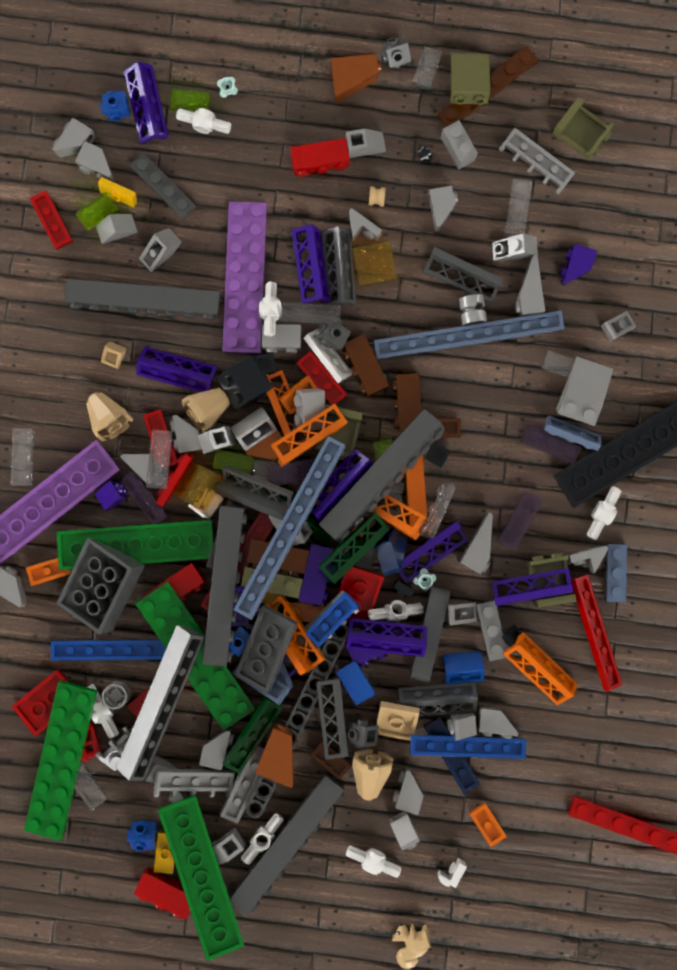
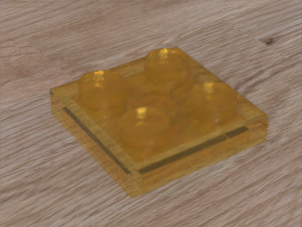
[352,241,397,287]

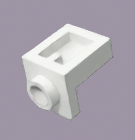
[437,858,467,888]

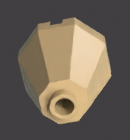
[181,388,230,433]
[86,392,133,442]
[352,749,394,801]

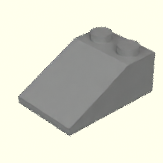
[556,356,613,426]

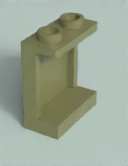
[449,53,490,105]
[552,97,615,160]
[315,404,363,461]
[527,552,577,608]

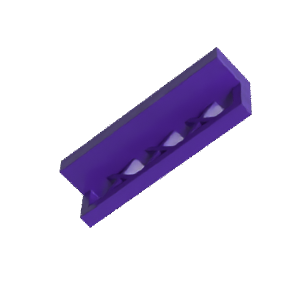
[124,61,169,144]
[292,224,330,304]
[136,347,218,392]
[311,448,373,522]
[398,521,469,584]
[492,568,573,606]
[346,618,427,657]

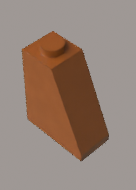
[331,54,381,103]
[255,724,294,788]

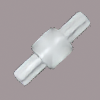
[176,108,231,134]
[259,281,282,337]
[587,486,621,540]
[368,600,424,623]
[87,684,119,738]
[241,813,284,865]
[346,845,401,878]

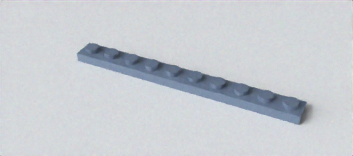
[373,310,565,360]
[233,436,346,620]

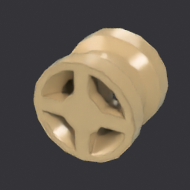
[369,186,386,207]

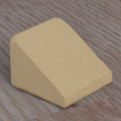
[101,342,126,369]

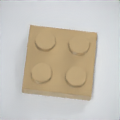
[376,701,420,741]

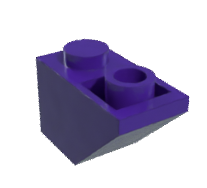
[560,244,597,286]
[95,481,128,511]

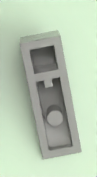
[515,255,545,317]
[458,512,493,574]

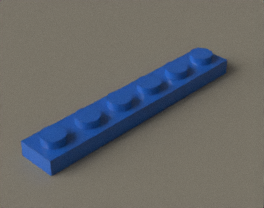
[51,639,166,661]
[410,734,526,759]

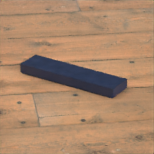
[424,716,480,794]

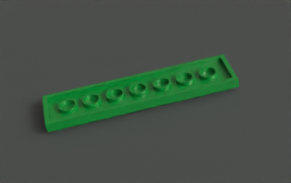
[56,520,214,570]
[135,581,256,731]
[24,680,98,841]
[157,794,244,961]

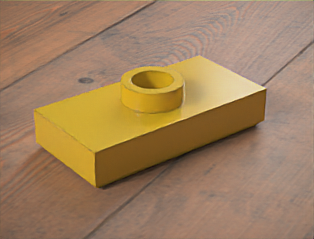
[98,177,137,207]
[154,831,175,874]

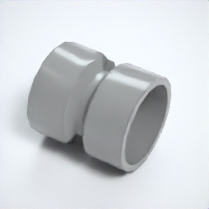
[459,294,487,326]
[102,680,132,710]

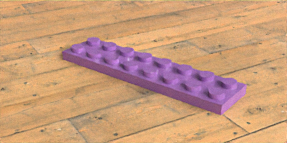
[222,201,267,354]
[0,440,121,565]

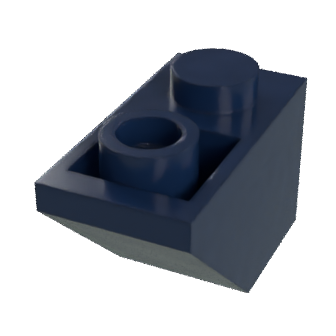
[375,527,407,576]

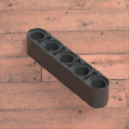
[410,586,450,683]

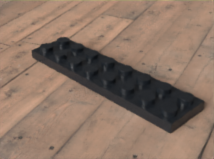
[553,401,677,508]

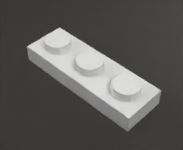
[303,328,352,383]

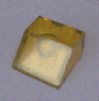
[173,462,223,511]

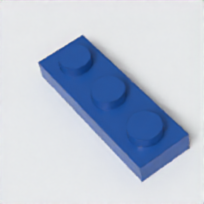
[305,592,360,648]

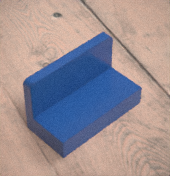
[443,651,485,685]
[336,661,375,705]

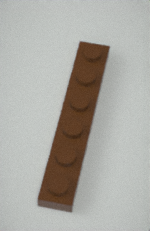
[438,45,538,127]

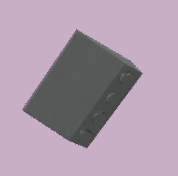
[56,537,145,635]

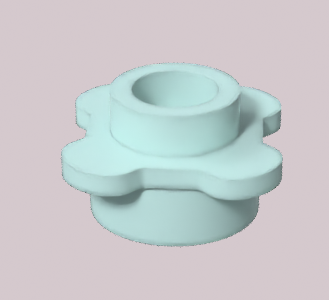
[217,77,238,98]
[413,568,436,590]

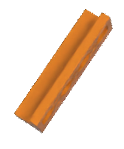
[266,370,310,448]
[271,404,348,467]
[405,456,428,532]
[369,495,426,541]
[258,595,326,676]
[503,632,578,705]

